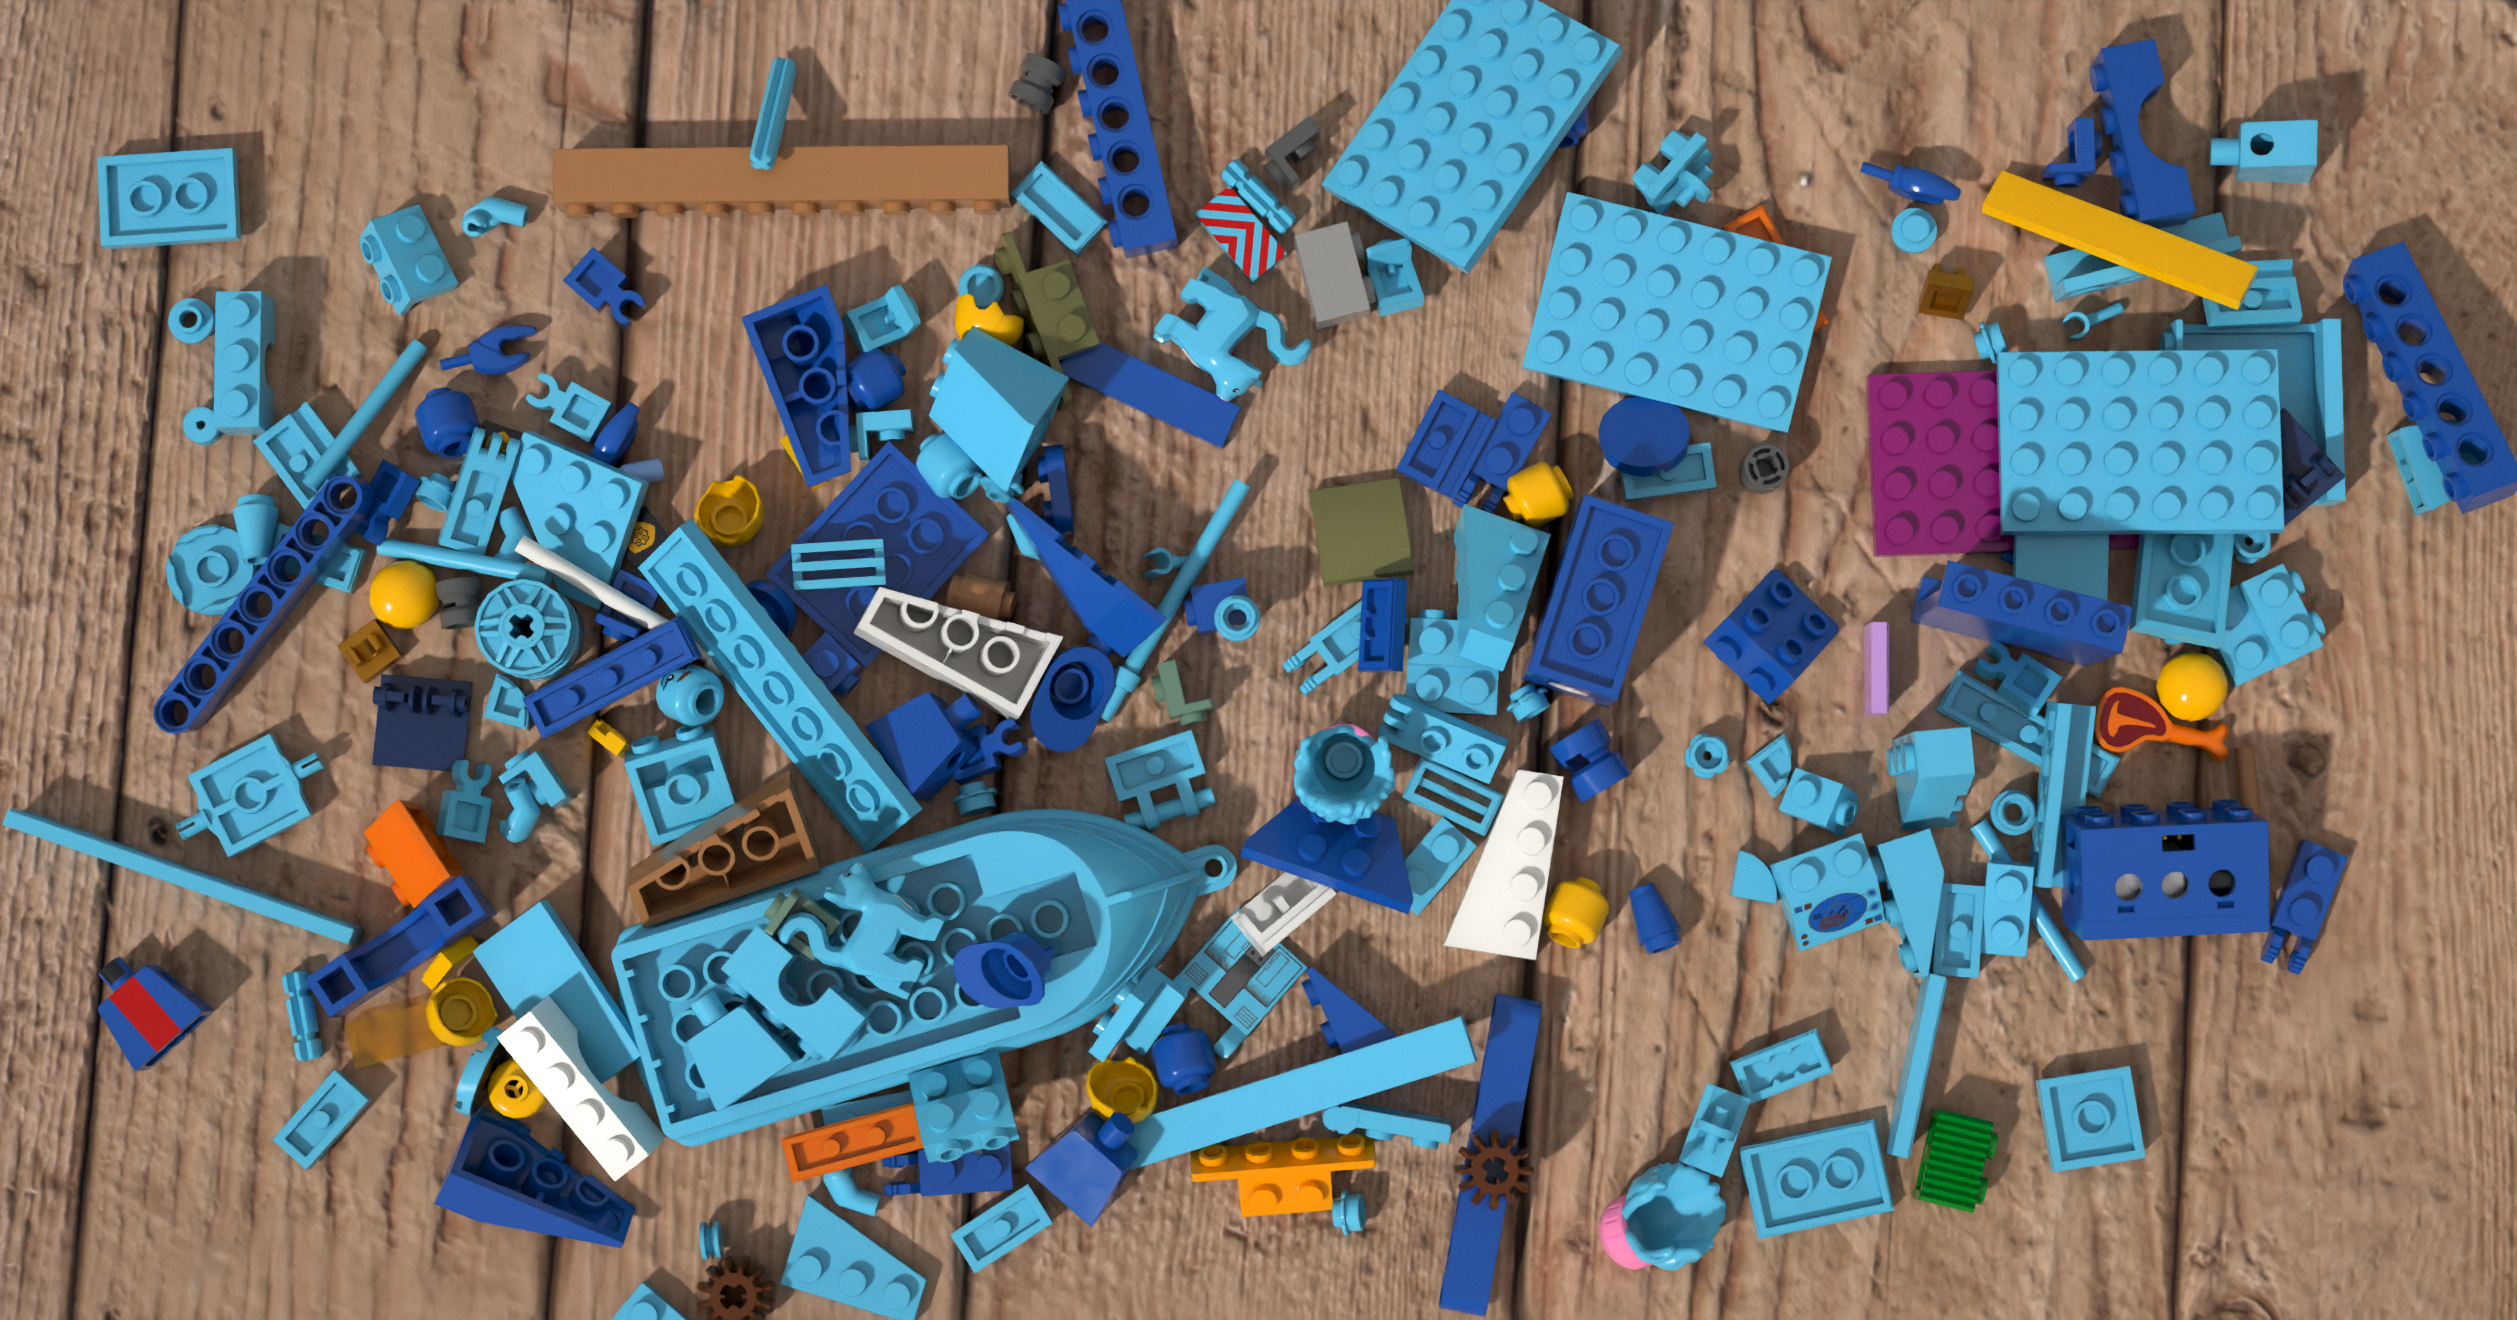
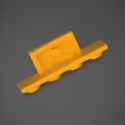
[1190,1133,1376,1217]

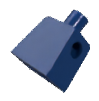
[865,692,983,803]
[1025,1112,1138,1227]

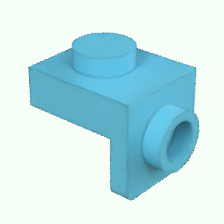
[1365,238,1424,317]
[841,284,921,353]
[1778,768,1858,837]

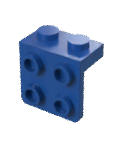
[1703,569,1838,705]

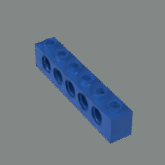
[1057,0,1178,259]
[2343,241,2517,514]

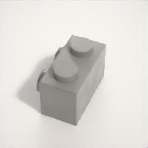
[1294,222,1376,330]

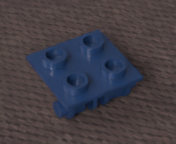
[2271,407,2346,536]
[372,674,473,772]

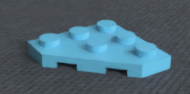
[510,431,650,610]

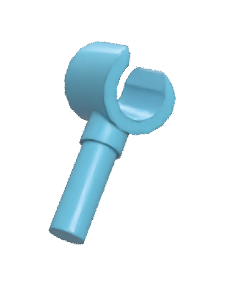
[2062,302,2124,341]
[1141,547,1208,580]

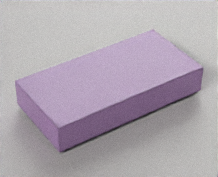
[1864,622,1889,717]

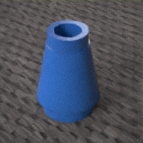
[1629,883,1682,955]

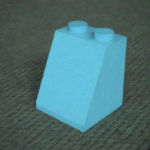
[929,326,1069,491]

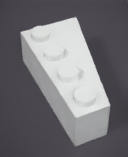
[853,587,1063,720]
[1442,770,1564,960]

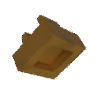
[1918,263,1974,320]
[337,619,404,684]

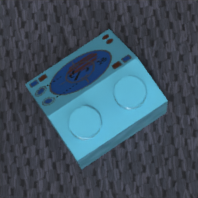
[1767,833,1886,952]

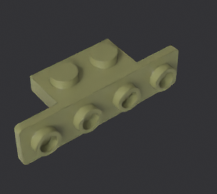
[994,231,1100,411]

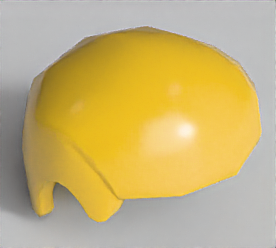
[954,294,1024,347]
[694,475,765,547]
[369,560,439,631]
[2156,651,2228,722]
[426,976,498,1047]
[1086,1057,1159,1124]

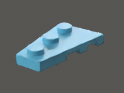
[780,1194,928,1320]

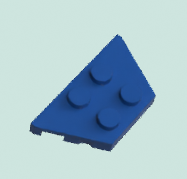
[1240,797,1414,914]

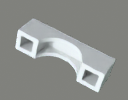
[497,995,666,1181]

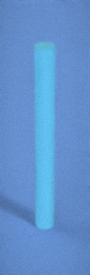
[302,339,428,492]
[377,538,552,585]
[1970,819,2088,983]

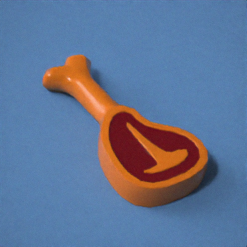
[2093,687,2229,762]

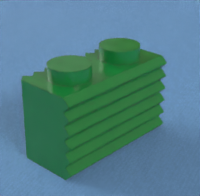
[1913,1108,1998,1213]

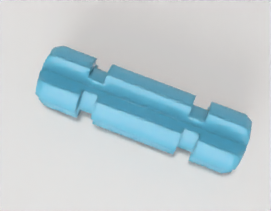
[1221,159,1297,235]
[282,970,323,1061]

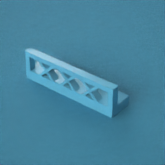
[2043,212,2242,302]
[2029,701,2096,888]

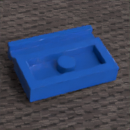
[1396,389,1497,502]

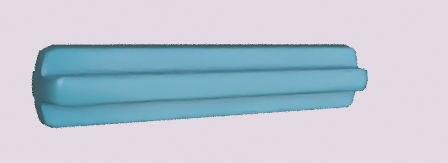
[749,57,797,171]

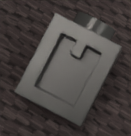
[1264,116,1320,192]

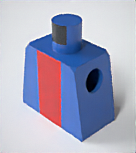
[98,957,215,1071]

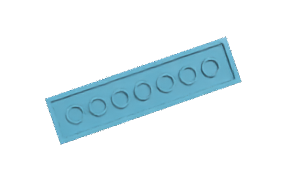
[638,519,923,853]

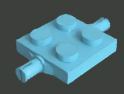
[176,734,325,858]

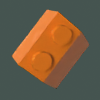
[363,799,467,909]

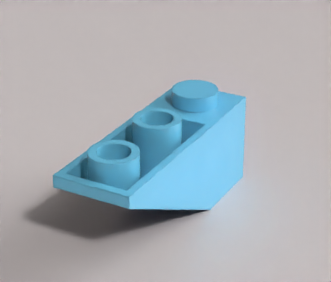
[1870,828,1945,978]

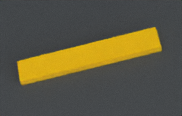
[1982,170,2258,310]

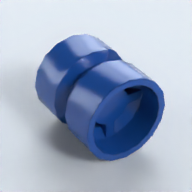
[1548,718,1632,803]

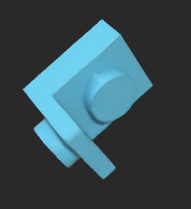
[849,409,916,463]
[498,750,574,809]

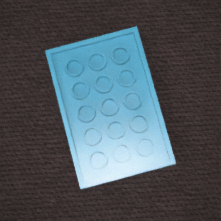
[1321,0,1623,274]
[1522,192,1832,435]
[1996,349,2284,535]

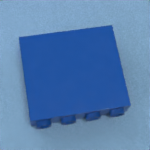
[1910,560,2133,667]

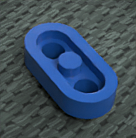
[1037,444,1075,535]

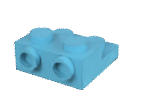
[2213,564,2326,687]
[1405,609,1499,716]
[624,724,737,846]
[908,1050,1020,1163]

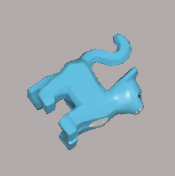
[1153,266,1313,402]
[778,863,946,1000]

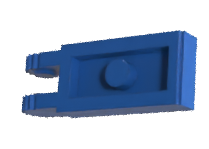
[1453,392,1552,513]
[2260,839,2348,975]
[882,1143,1014,1196]

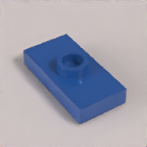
[1358,578,1407,673]

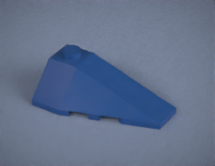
[741,284,851,488]
[1005,498,1166,658]
[434,1106,635,1248]

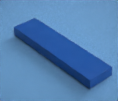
[1061,341,1241,449]
[522,616,702,739]

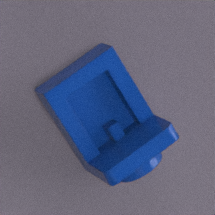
[2042,118,2102,188]
[594,568,660,642]

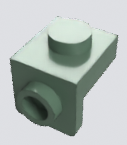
[1151,660,1215,726]
[764,888,842,960]

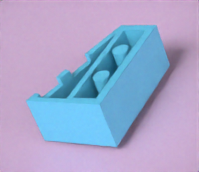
[1453,504,1551,672]
[1886,727,1975,831]

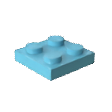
[2035,1066,2146,1172]

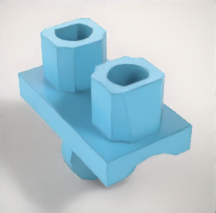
[1632,130,1714,215]
[1678,1083,1751,1178]

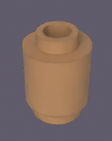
[946,572,1017,622]

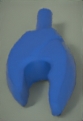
[1860,161,1961,204]
[440,324,538,375]
[588,403,640,466]

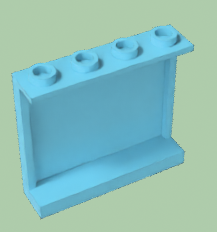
[2159,319,2346,506]

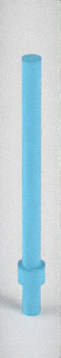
[1100,479,1251,722]

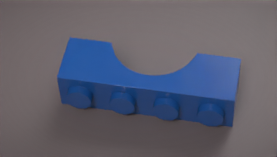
[2089,39,2196,229]
[305,875,497,1018]

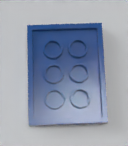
[765,441,990,667]

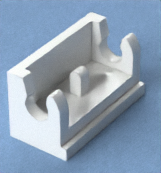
[1230,872,1337,957]

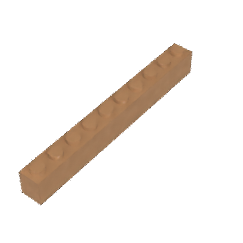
[553,145,1011,218]

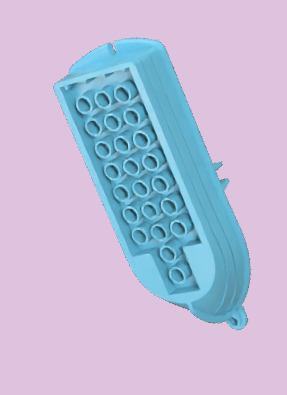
[611,809,1237,1147]

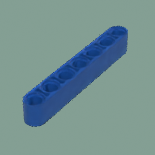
[153,475,375,734]
[1439,993,1542,1317]

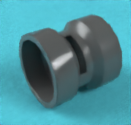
[1008,53,1067,114]
[1738,444,1790,495]
[435,576,482,630]

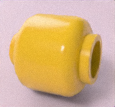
[1502,461,1574,529]
[1542,877,1609,949]
[487,1059,549,1119]

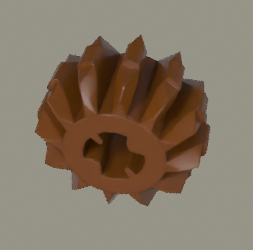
[1454,1129,1534,1210]
[697,1255,776,1320]

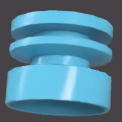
[474,579,585,682]

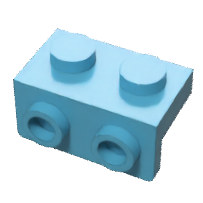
[360,204,459,315]
[1088,966,1188,1063]

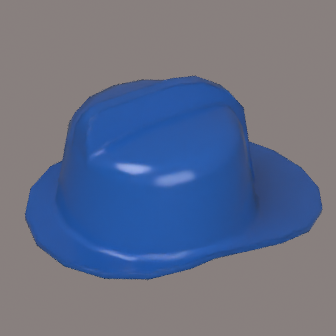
[1030,646,1115,752]
[953,931,1055,1009]

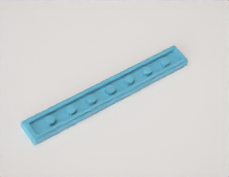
[2,808,364,945]
[1127,1016,1477,1170]

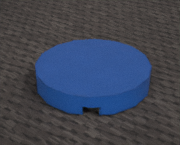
[1599,396,1690,477]

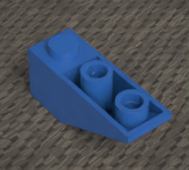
[1301,967,1396,1098]

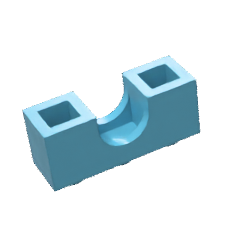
[213,291,275,435]
[721,923,872,1062]

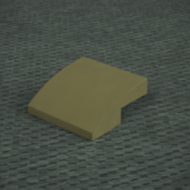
[1309,478,1414,587]

